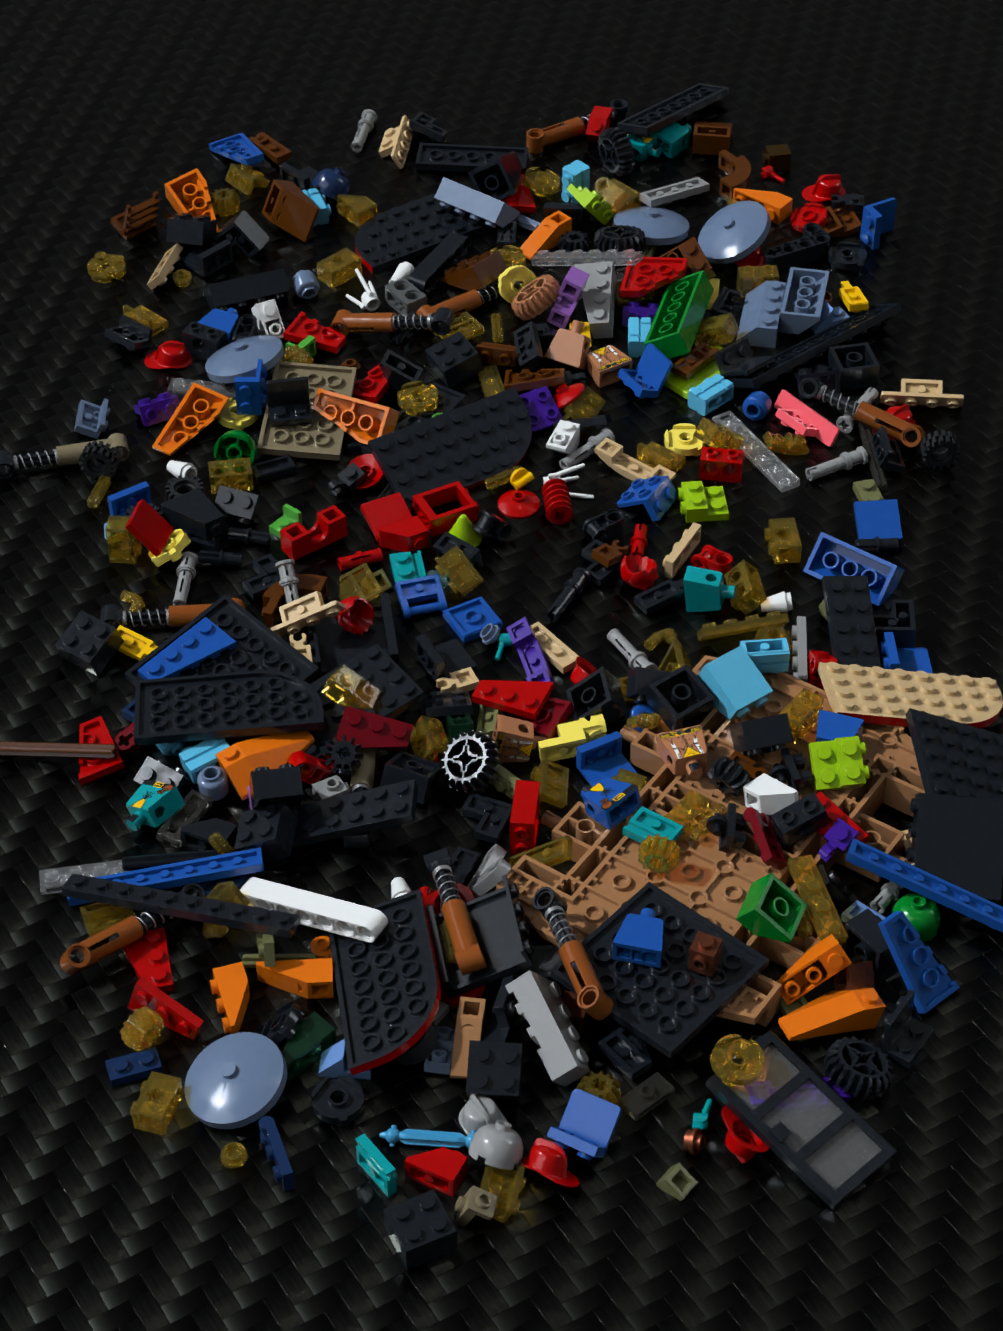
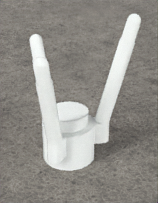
[346,268,381,311]
[543,463,594,499]

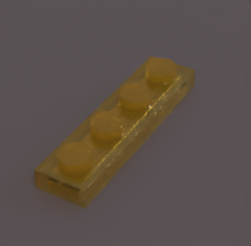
[697,611,789,641]
[787,855,848,943]

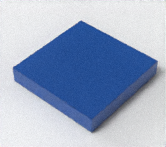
[853,499,903,542]
[443,596,503,643]

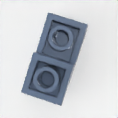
[424,1026,455,1075]

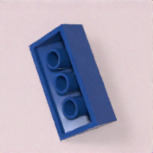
[803,532,905,606]

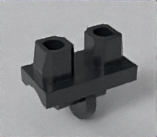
[769,748,812,795]
[706,803,747,853]

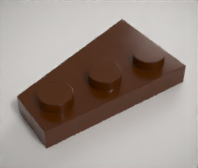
[503,368,566,393]

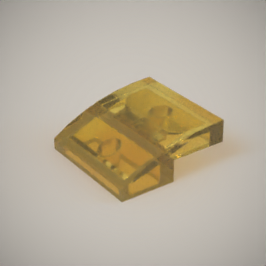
[79,902,136,937]

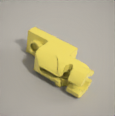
[538,714,607,764]

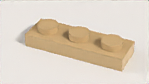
[146,243,183,290]
[663,522,701,579]
[531,621,579,674]

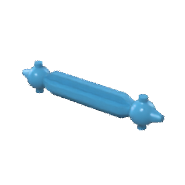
[380,1125,476,1149]

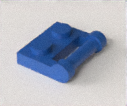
[395,574,448,620]

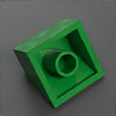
[736,873,808,943]

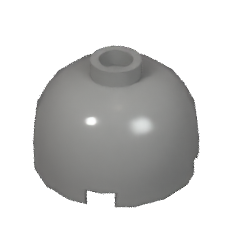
[468,1120,524,1170]

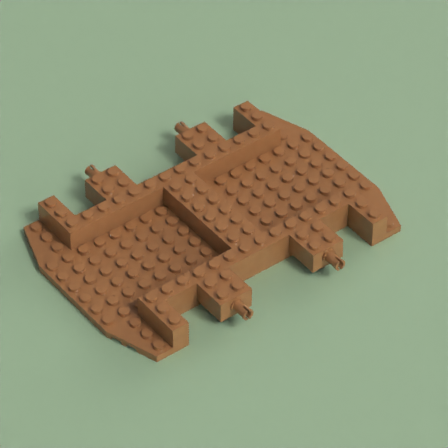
[496,655,925,1027]

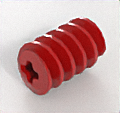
[542,478,574,525]

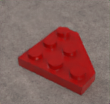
[620,256,688,298]

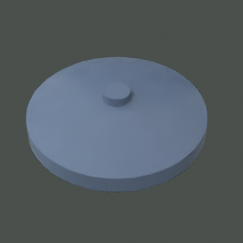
[698,201,771,264]
[613,206,689,245]
[205,335,284,383]
[184,1032,287,1129]

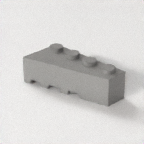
[574,261,617,339]
[505,970,591,1087]

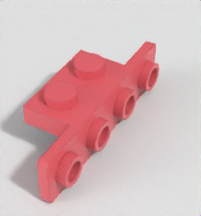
[774,390,840,447]

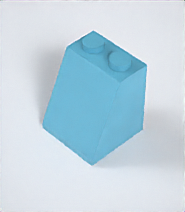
[697,646,773,720]

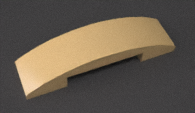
[594,437,676,481]

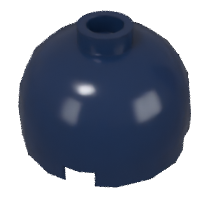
[312,167,350,202]

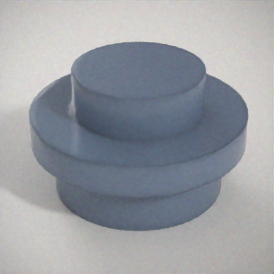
[480,623,501,645]

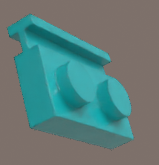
[389,550,426,583]
[623,806,684,855]
[355,1134,398,1197]

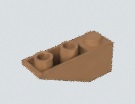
[450,997,486,1079]

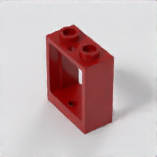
[412,481,480,537]
[510,780,540,857]

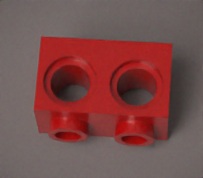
[699,447,744,483]

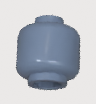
[291,270,320,299]
[197,766,230,801]

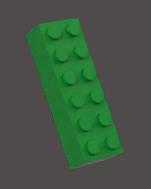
[644,270,714,359]

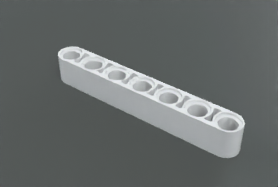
[235,877,388,943]

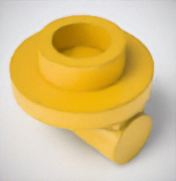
[510,468,534,490]

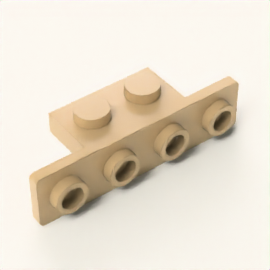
[378,115,414,169]
[880,378,964,409]
[269,591,346,638]

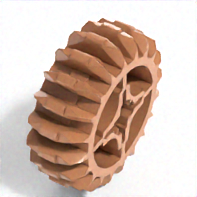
[511,274,560,321]

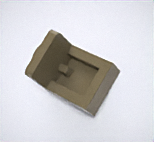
[454,1185,497,1227]

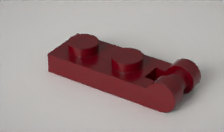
[743,807,787,870]

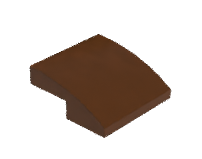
[822,206,862,237]

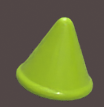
[448,514,482,547]

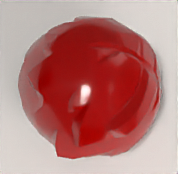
[620,554,659,590]
[335,596,375,635]

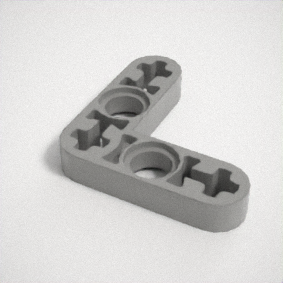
[467,844,512,899]

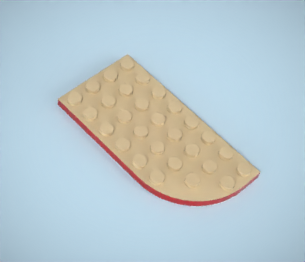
[817,662,1003,729]

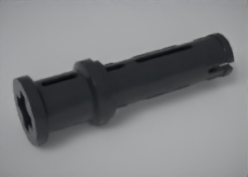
[545,567,592,622]

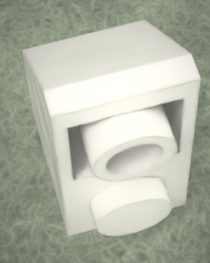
[251,299,285,339]
[546,420,580,455]
[743,773,799,815]

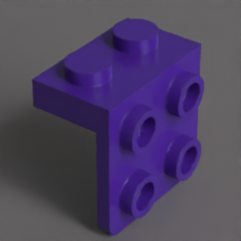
[519,386,563,433]

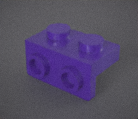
[622,301,660,327]
[133,392,180,427]

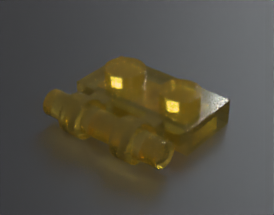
[665,790,725,840]

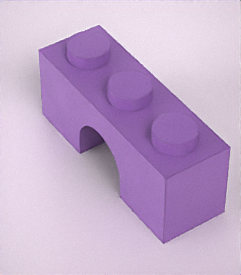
[547,266,590,329]

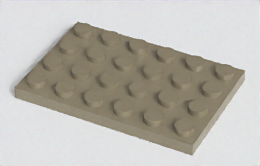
[257,361,357,461]

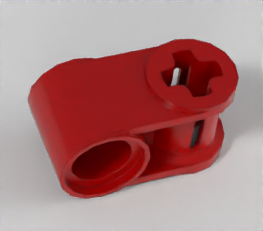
[691,545,733,582]
[807,650,837,676]
[288,751,333,786]

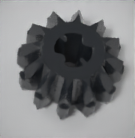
[558,230,591,260]
[323,735,364,776]
[707,757,750,797]

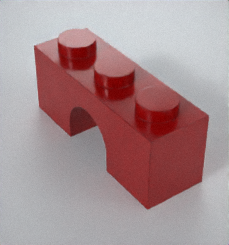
[280,505,348,560]

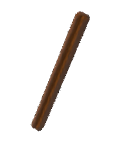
[0,741,117,758]

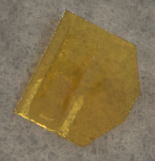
[339,563,384,602]

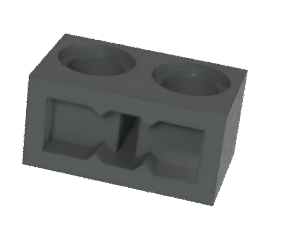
[385,278,428,317]

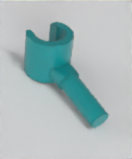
[495,633,512,661]
[693,1099,713,1129]

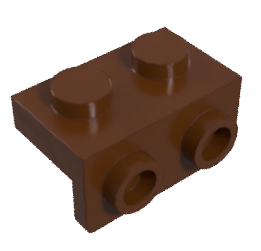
[476,342,518,367]

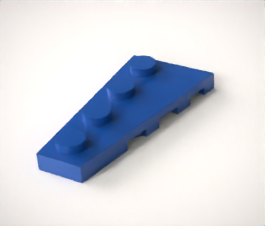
[209,133,265,166]
[138,617,237,680]
[878,911,960,1014]

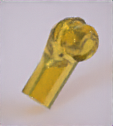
[120,590,145,613]
[644,628,677,651]
[626,713,661,729]

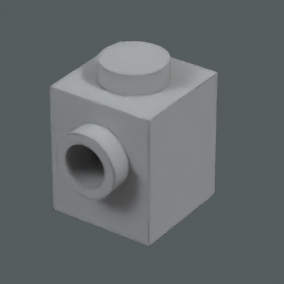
[312,774,351,801]

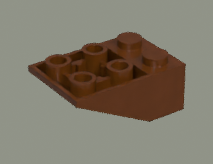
[692,121,733,156]
[262,179,320,242]
[656,237,716,298]
[439,251,507,291]

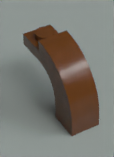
[718,149,751,203]
[261,574,328,628]

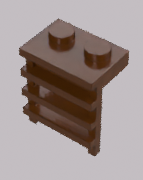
[110,191,160,241]

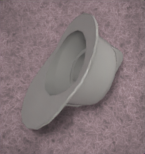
[458,1094,508,1135]

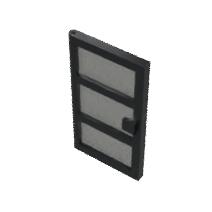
[705,1030,898,1210]

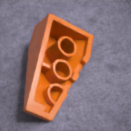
[164,168,218,233]
[152,382,230,456]
[312,388,400,445]
[215,731,315,800]
[778,988,886,1041]

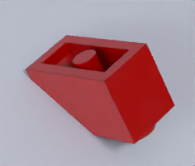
[586,106,613,143]
[378,516,429,553]
[405,1147,468,1197]

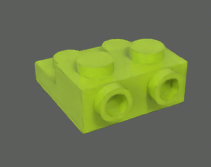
[566,183,615,225]
[677,481,729,523]
[808,736,870,792]

